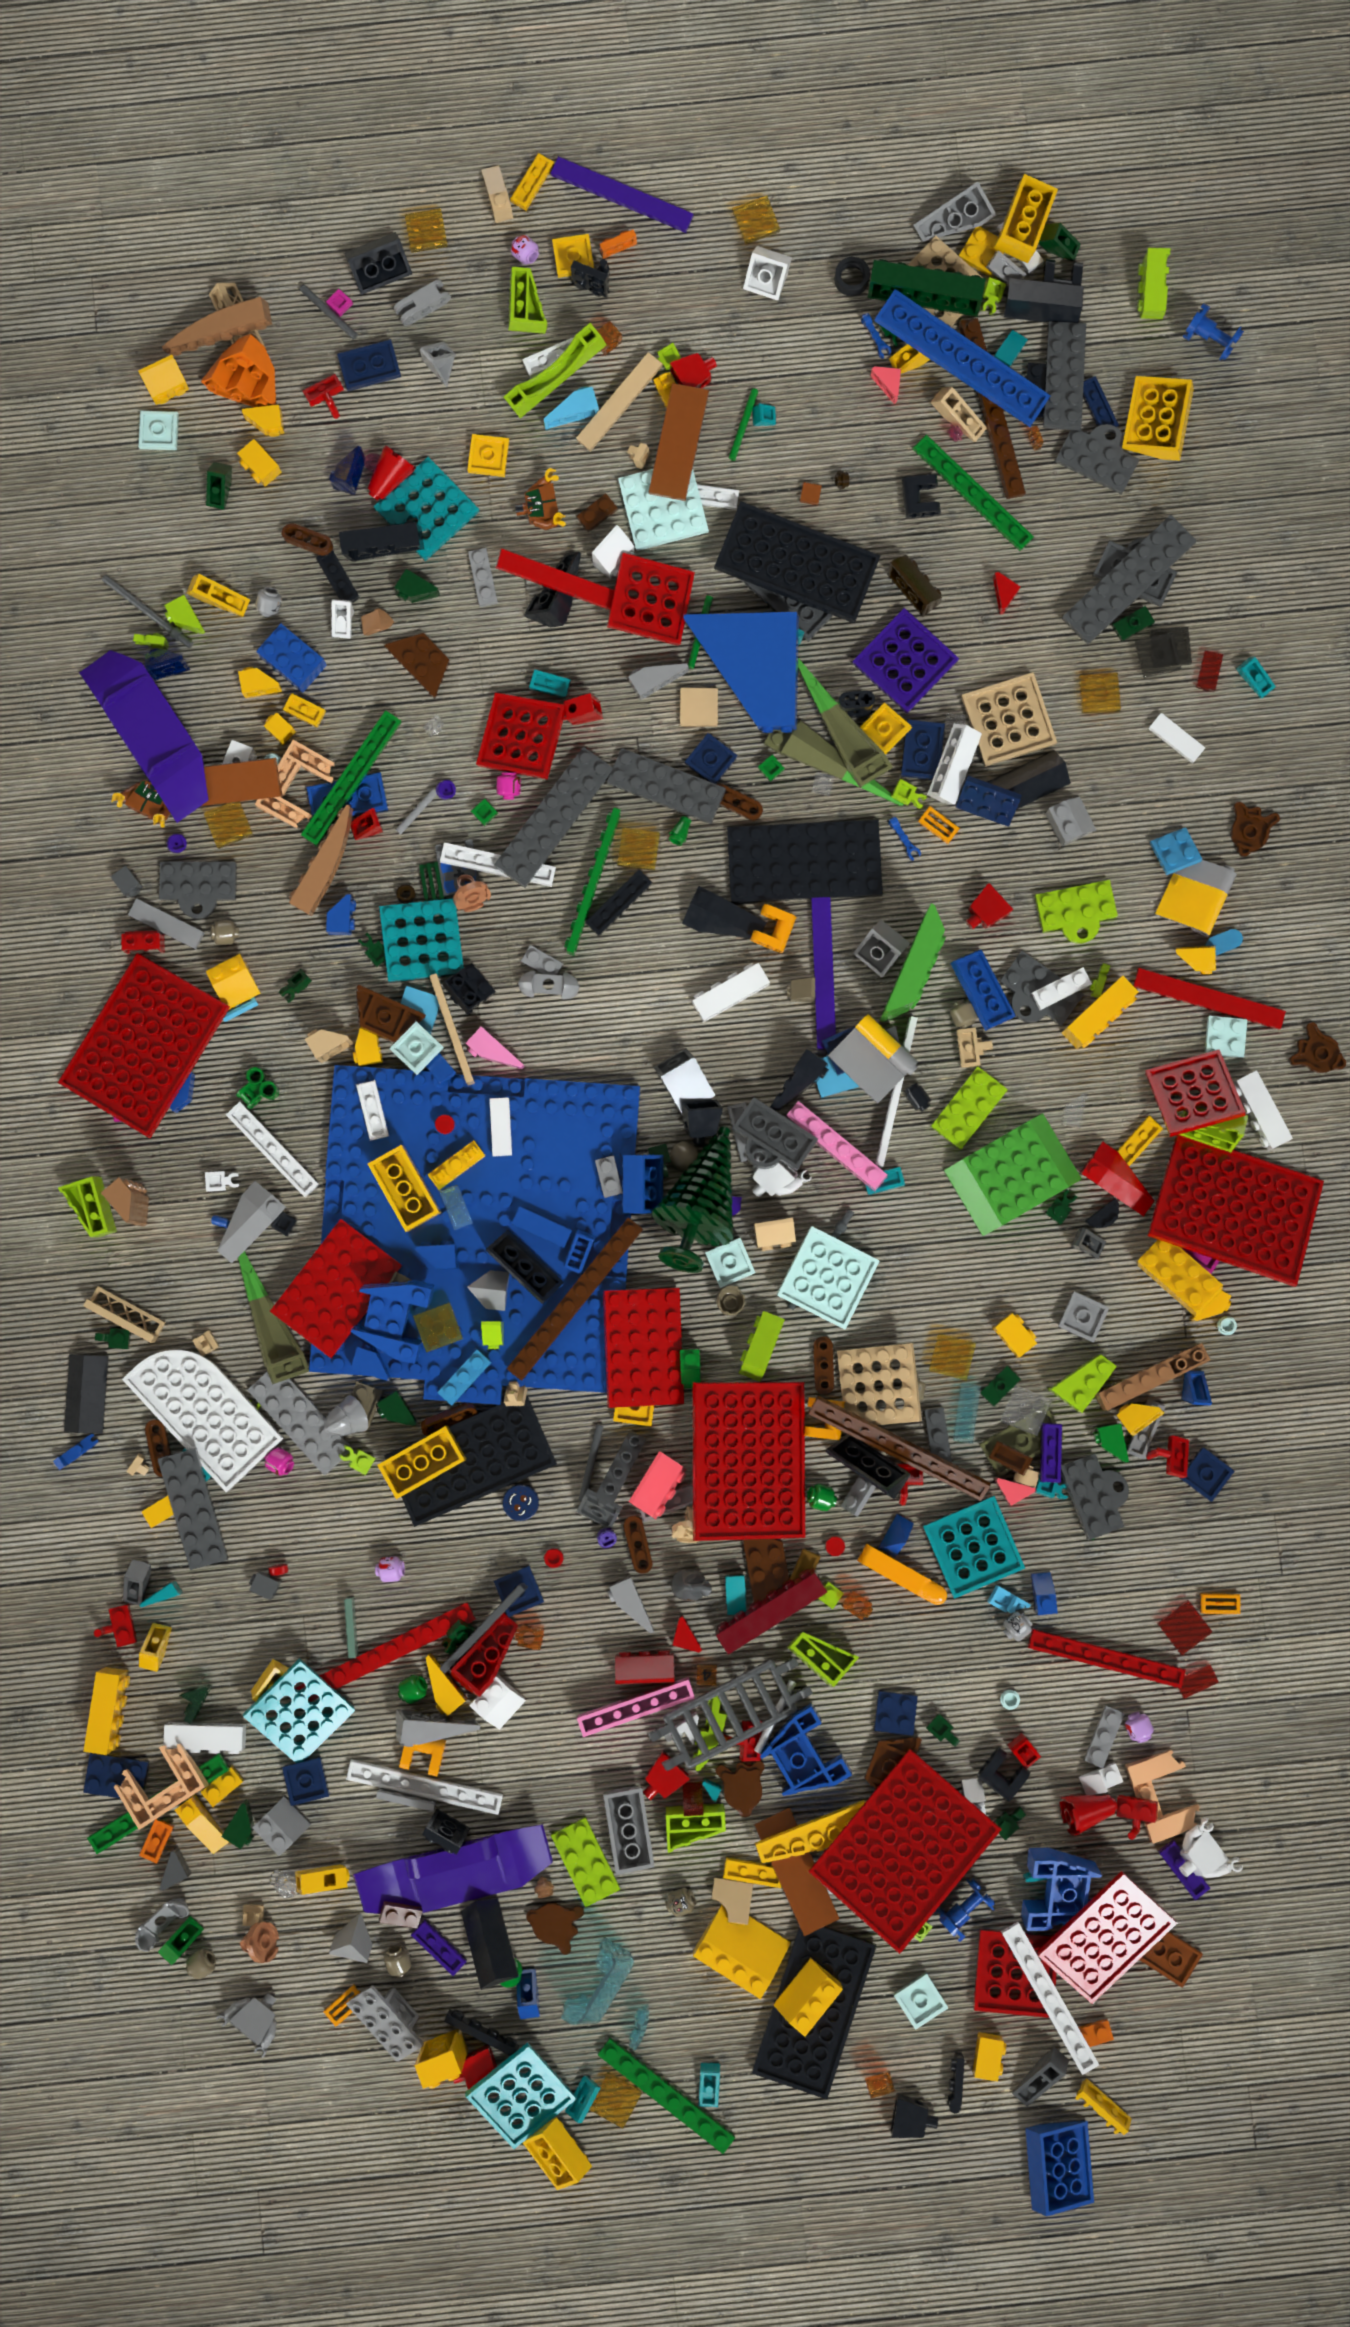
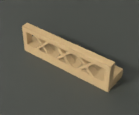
[209,283,266,348]
[83,1286,166,1343]

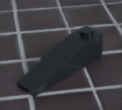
[524,551,581,628]
[682,886,767,939]
[770,1049,829,1112]

